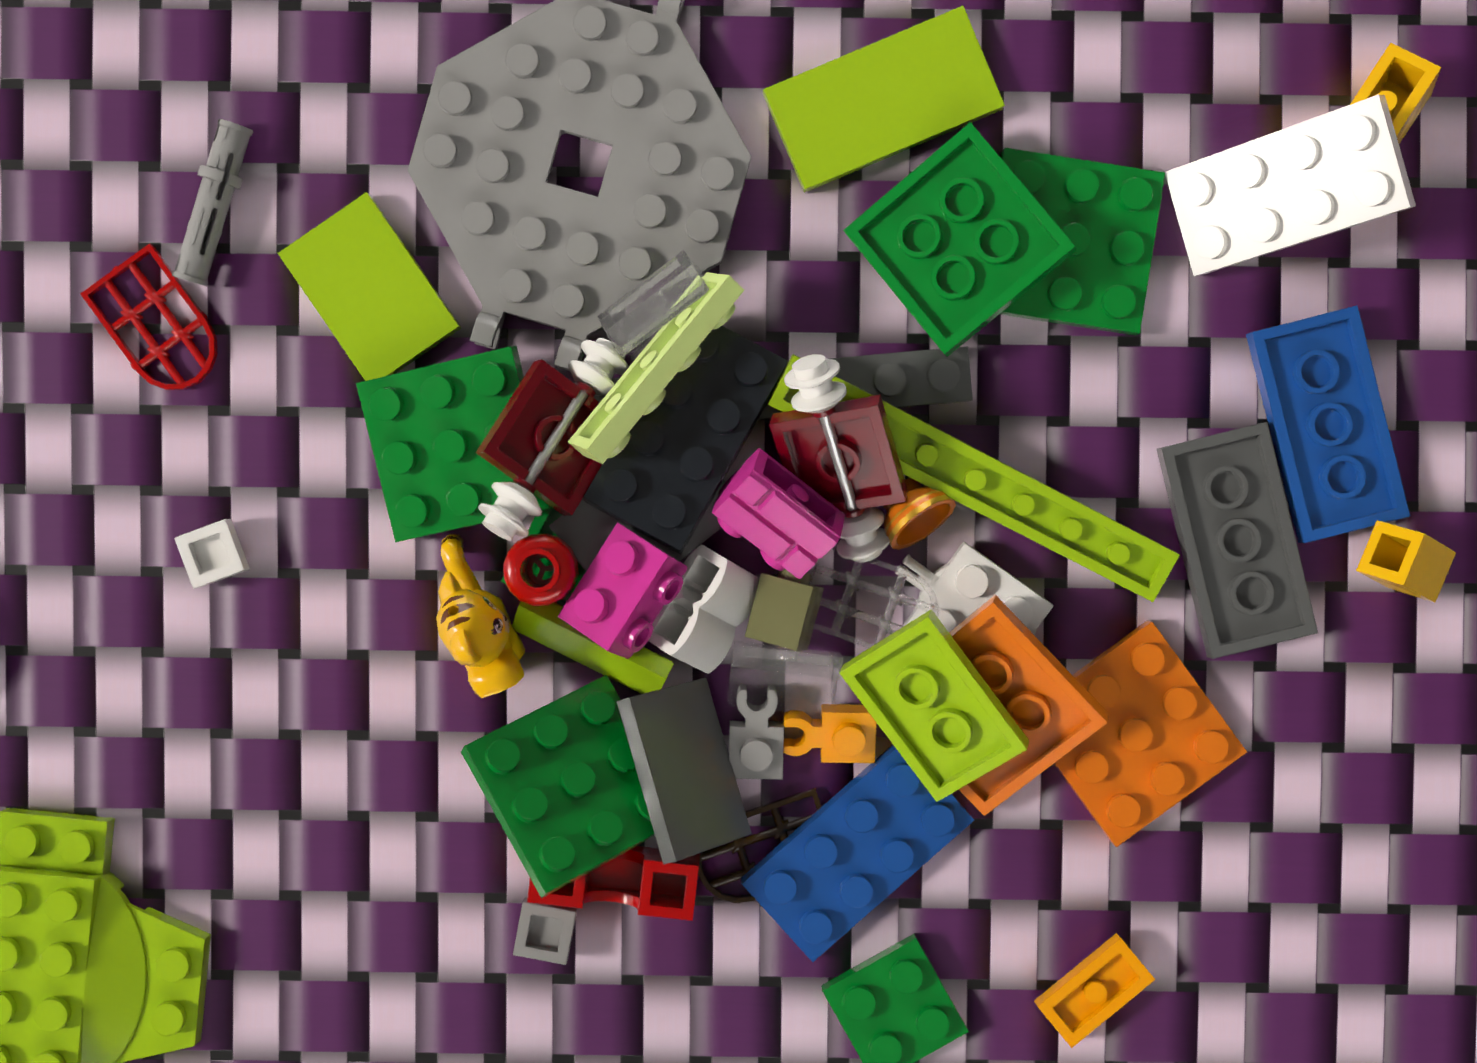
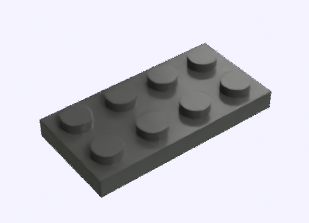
[1156,422,1318,659]

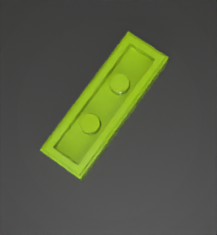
[512,602,674,694]

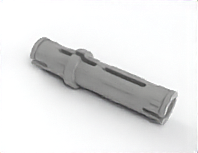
[172,119,253,287]

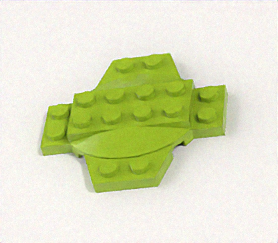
[0,808,211,1063]

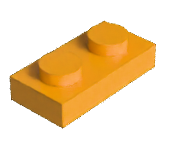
[1034,933,1155,1048]

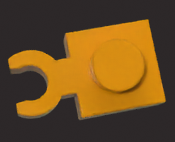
[783,704,876,763]

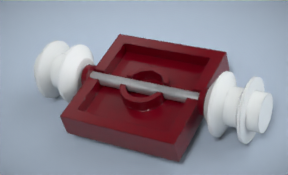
[476,338,629,541]
[769,354,908,563]

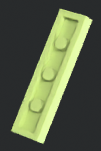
[568,272,744,464]

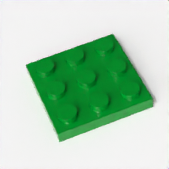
[843,122,1077,357]
[1000,148,1165,336]
[356,346,551,543]
[461,675,655,898]

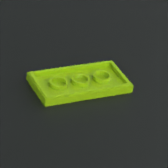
[763,6,1005,193]

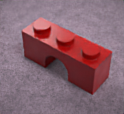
[527,846,700,921]

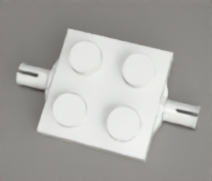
[895,541,1058,660]

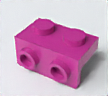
[558,522,687,659]

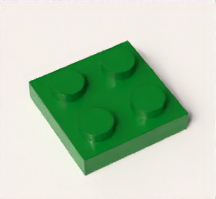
[821,934,969,1063]

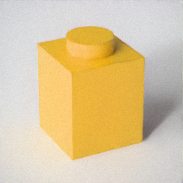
[1356,520,1456,603]

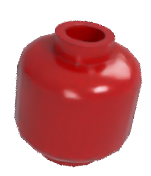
[503,534,579,606]

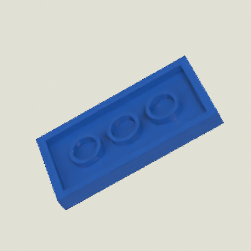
[1246,305,1410,543]
[740,744,974,962]

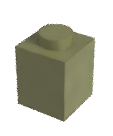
[745,569,824,651]

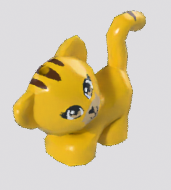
[436,534,525,698]

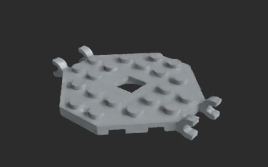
[408,0,751,371]

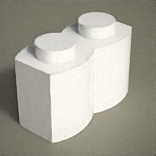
[648,545,760,674]

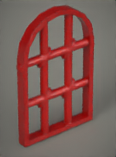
[80,243,218,390]

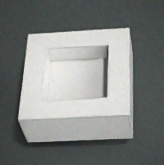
[174,519,250,589]

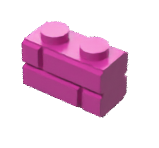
[712,448,845,579]

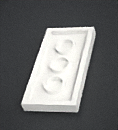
[1165,94,1416,276]

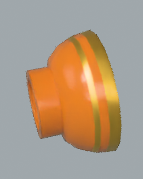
[883,478,956,550]

